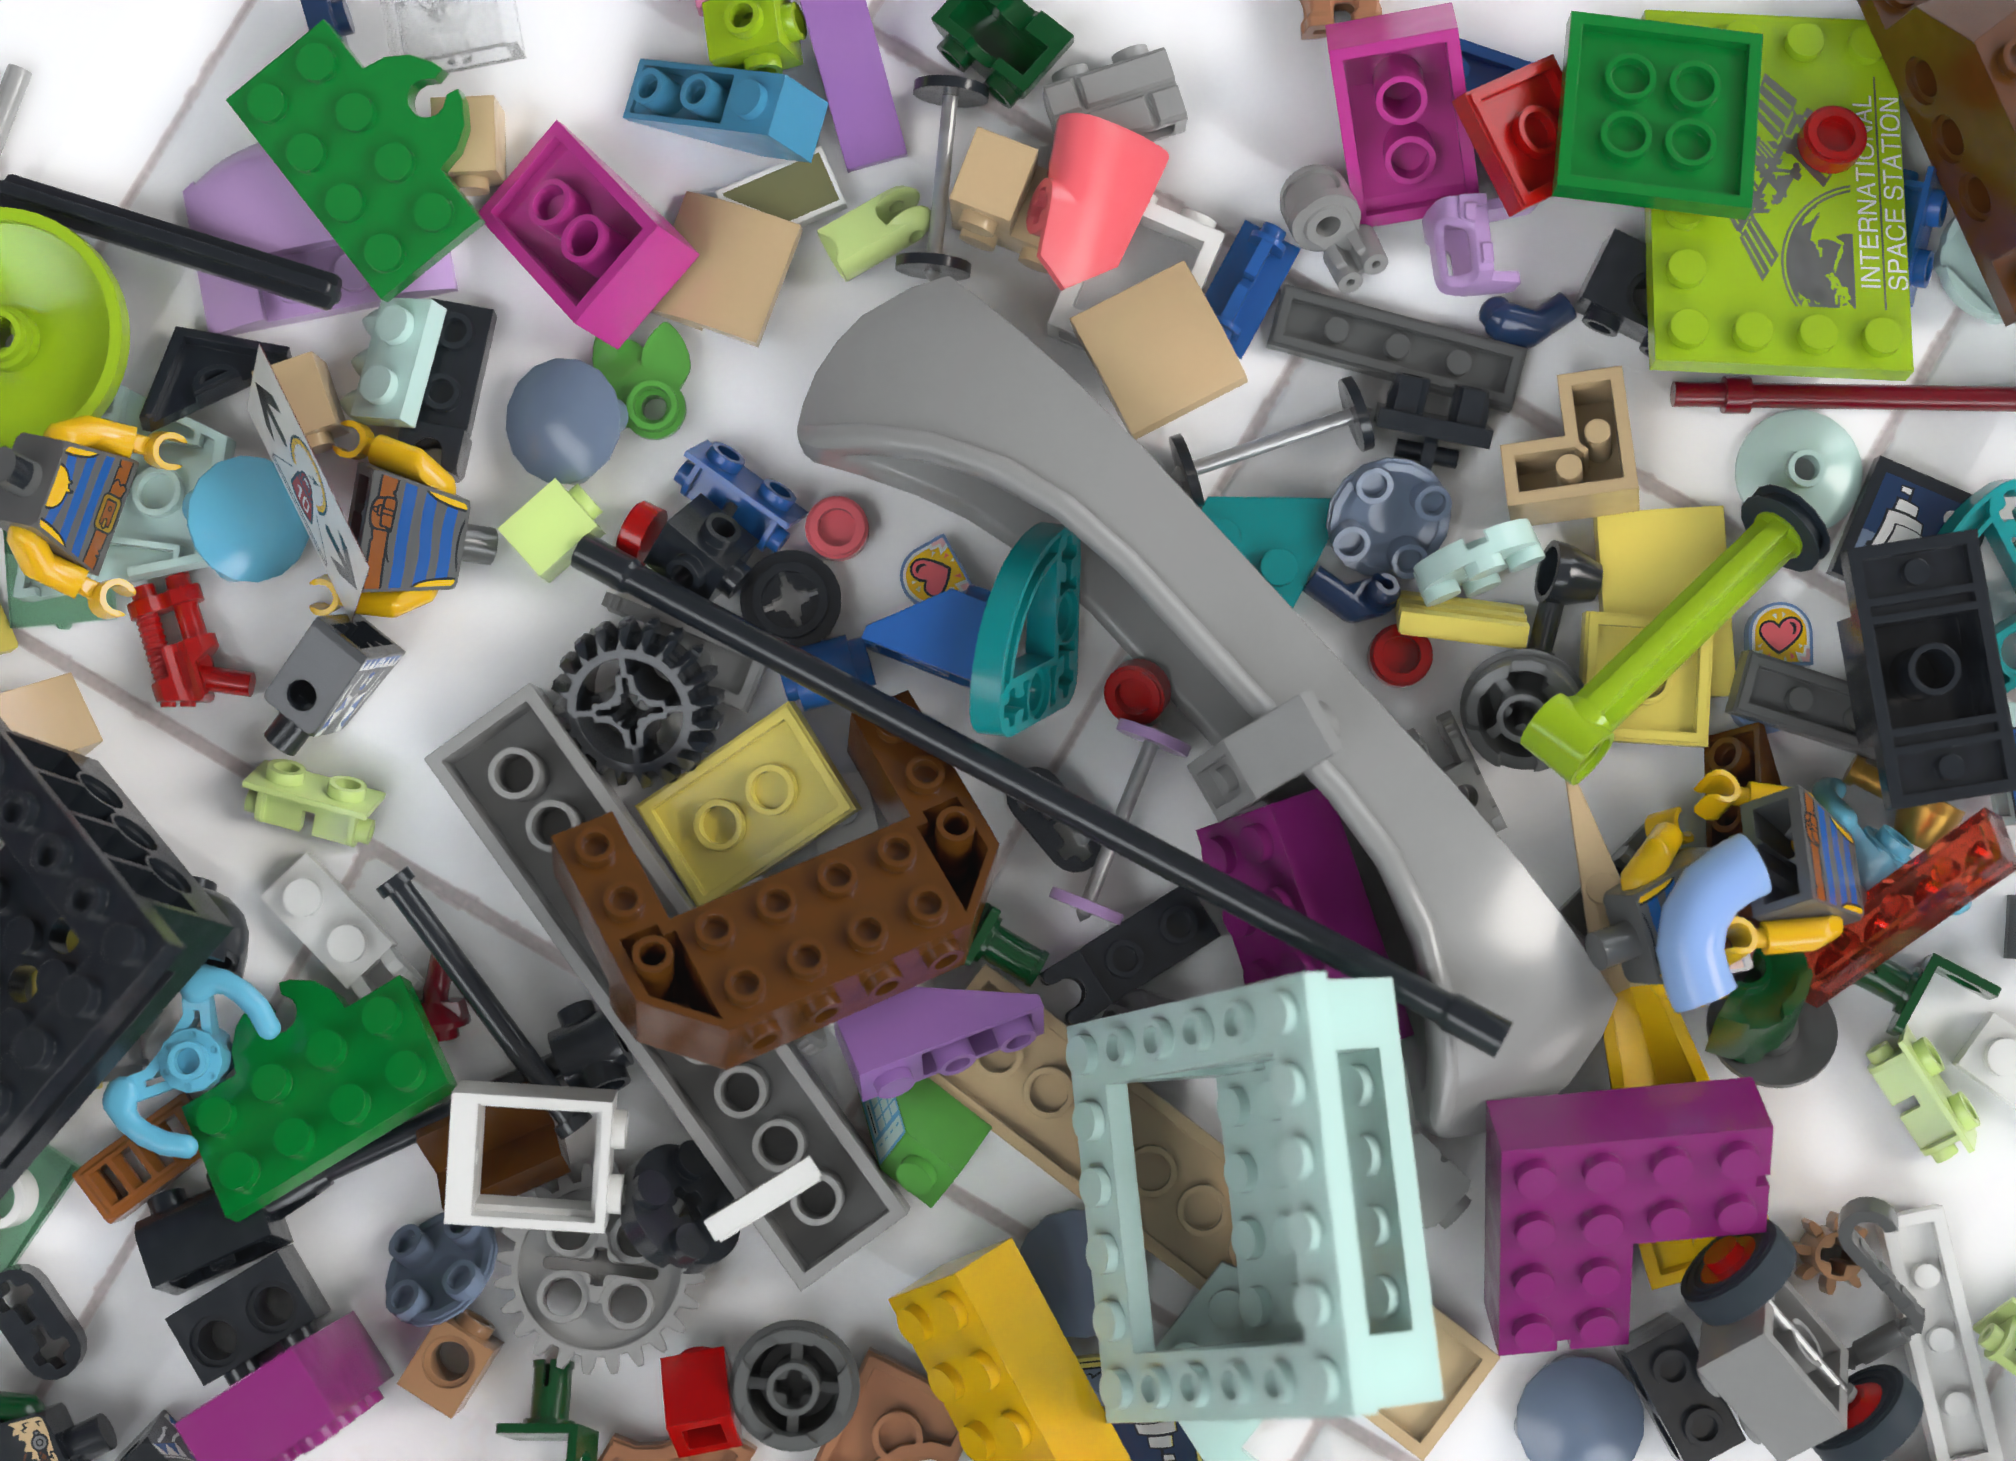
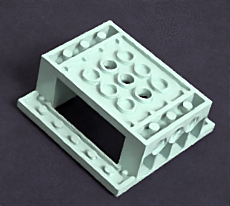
[1066,972,1444,1423]

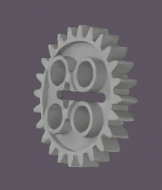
[494,1162,706,1375]

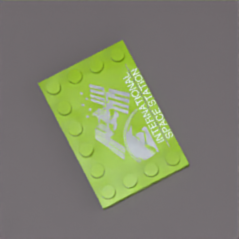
[1641,10,1914,381]

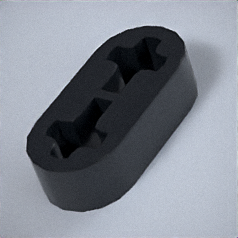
[1006,766,1102,873]
[0,1264,87,1380]

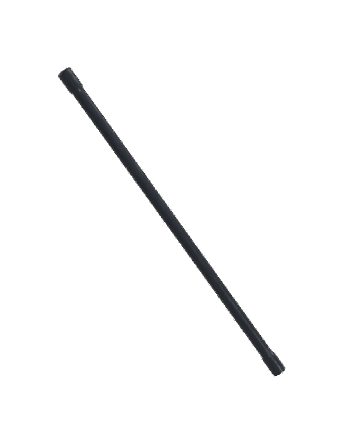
[571,533,1514,1058]

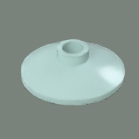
[1735,410,1863,529]

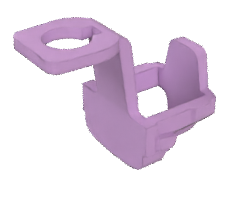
[1422,193,1539,297]

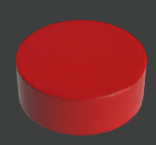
[1797,105,1867,174]
[616,501,668,565]
[1367,623,1433,688]
[1104,658,1171,725]

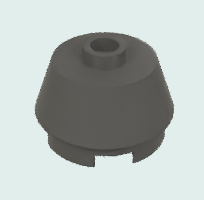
[1460,649,1584,772]
[730,1320,860,1452]

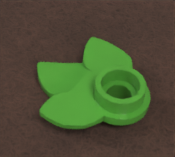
[592,322,691,440]

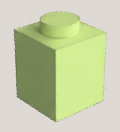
[497,478,606,583]

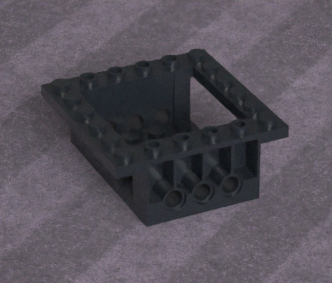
[0,717,234,1200]

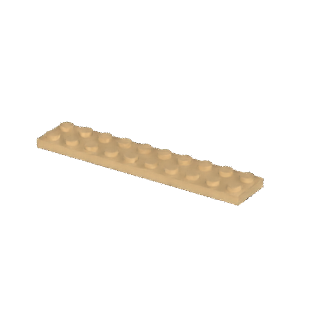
[928,963,1501,1461]

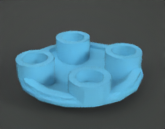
[182,455,309,583]

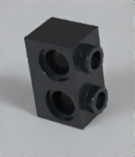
[165,1244,331,1386]
[1613,1312,1747,1461]

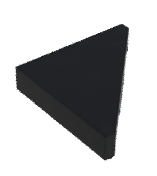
[139,326,292,432]

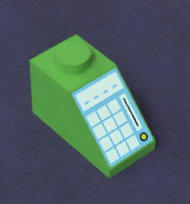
[858,1078,993,1208]

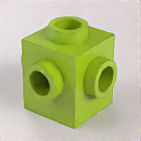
[702,0,807,74]

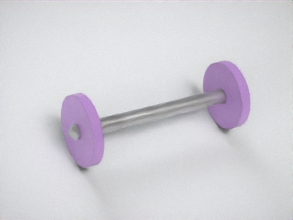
[1049,718,1191,925]

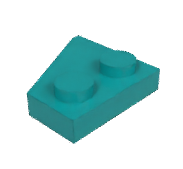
[1201,496,1331,609]

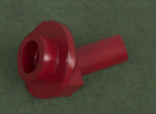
[420,954,471,1042]

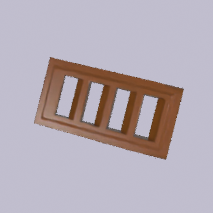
[72,1092,202,1224]

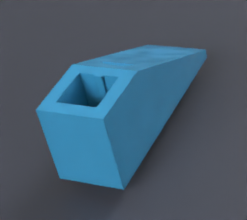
[623,58,829,163]

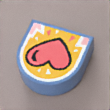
[900,533,973,604]
[1744,602,1814,667]

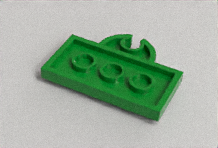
[226,19,486,302]
[181,975,457,1222]

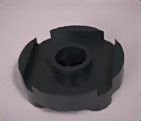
[620,1140,741,1274]

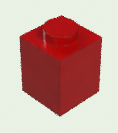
[660,1346,743,1458]

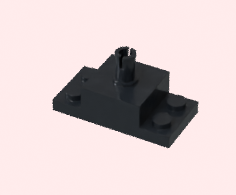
[1837,529,2016,811]

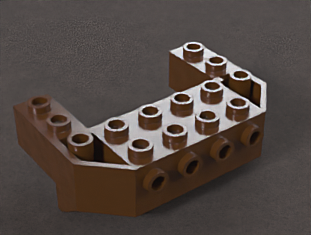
[551,690,1000,1070]

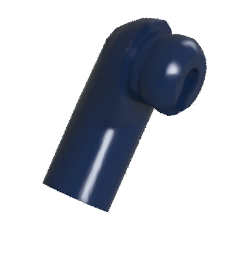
[1479,292,1577,348]
[1303,565,1401,623]

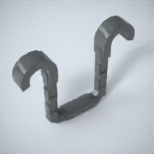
[1838,1197,1925,1370]

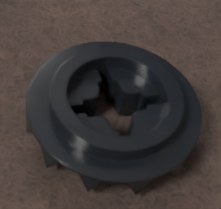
[740,550,841,647]

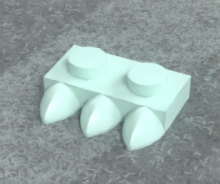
[340,298,447,428]

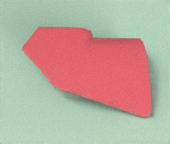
[1026,113,1169,291]

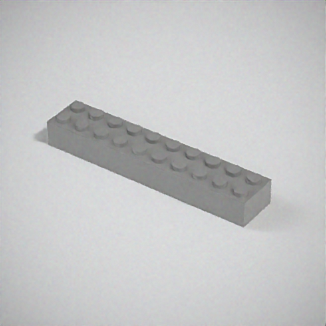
[423,683,911,1291]

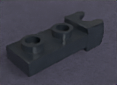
[397,298,497,483]
[1038,886,1221,1026]

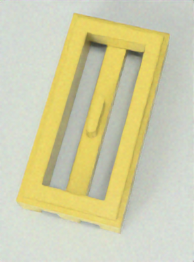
[1394,590,1530,649]

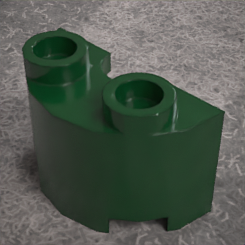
[931,0,1074,108]
[1705,948,1813,1064]

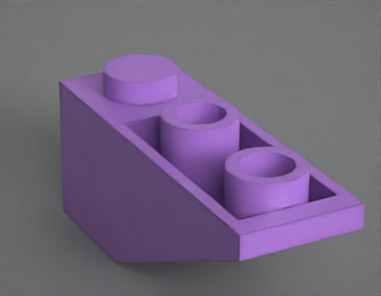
[834,987,1044,1102]

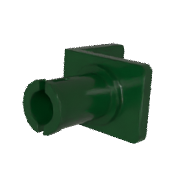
[964,902,1050,988]
[1841,942,2002,1037]
[495,1359,599,1461]

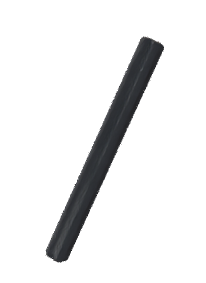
[0,174,342,311]

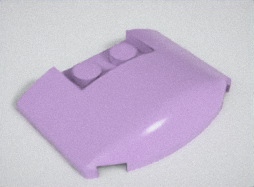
[183,142,458,336]

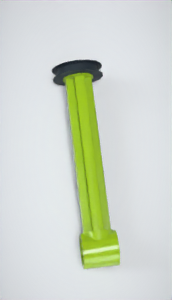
[1520,484,1831,785]

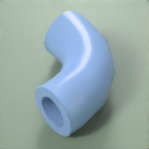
[1655,833,1771,1013]

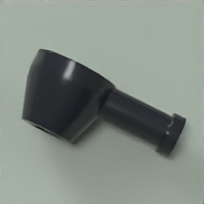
[1523,540,1603,656]

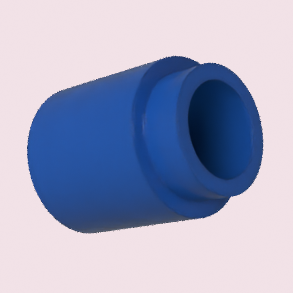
[780,634,877,712]

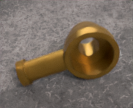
[1842,754,1966,852]

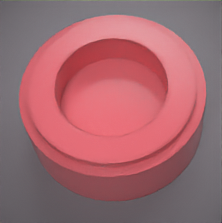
[805,496,870,561]

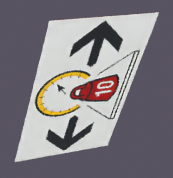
[246,344,370,622]

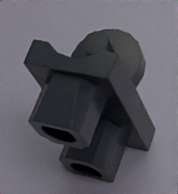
[1373,372,1494,470]

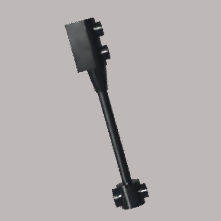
[134,1000,634,1296]

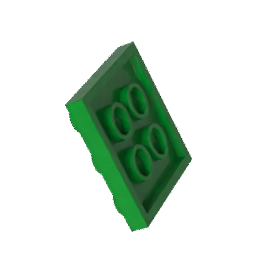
[1552,11,1763,220]

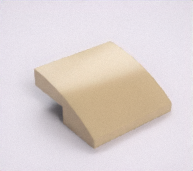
[651,191,803,348]
[1069,260,1248,440]

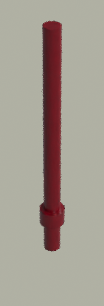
[1670,376,2016,414]

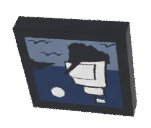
[1826,455,1985,582]

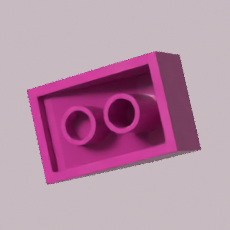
[1325,2,1480,227]
[478,120,700,350]

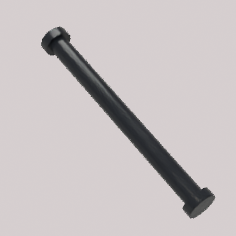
[376,866,593,1140]

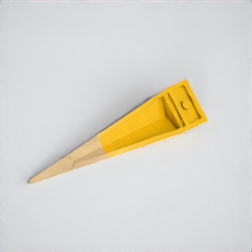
[1565,780,1769,1290]

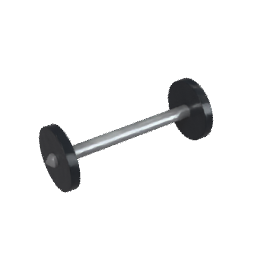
[895,75,989,281]
[1169,376,1375,507]

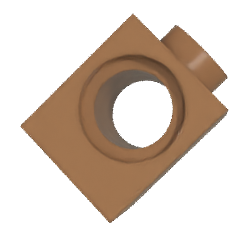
[397,1308,505,1419]

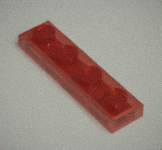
[1803,807,2016,1008]

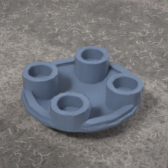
[505,358,629,485]
[1326,457,1452,580]
[1019,1209,1096,1338]
[385,1212,498,1327]
[1514,1354,1644,1461]

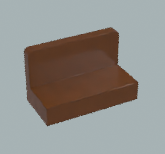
[415,1082,572,1225]

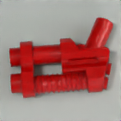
[126,572,256,708]

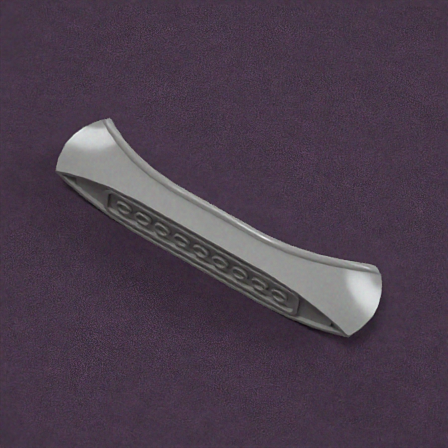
[797,276,1617,1139]

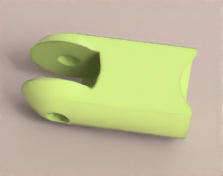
[816,185,931,282]

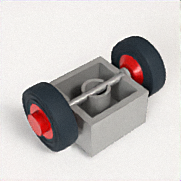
[1680,1219,1924,1461]

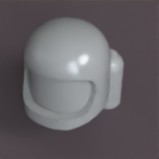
[1280,164,1389,293]

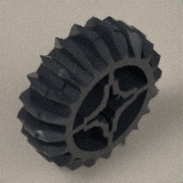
[551,615,725,789]

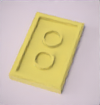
[1593,505,1736,698]
[635,701,862,907]

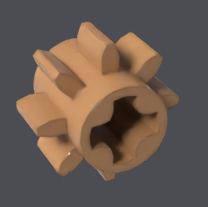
[1792,1211,1868,1295]

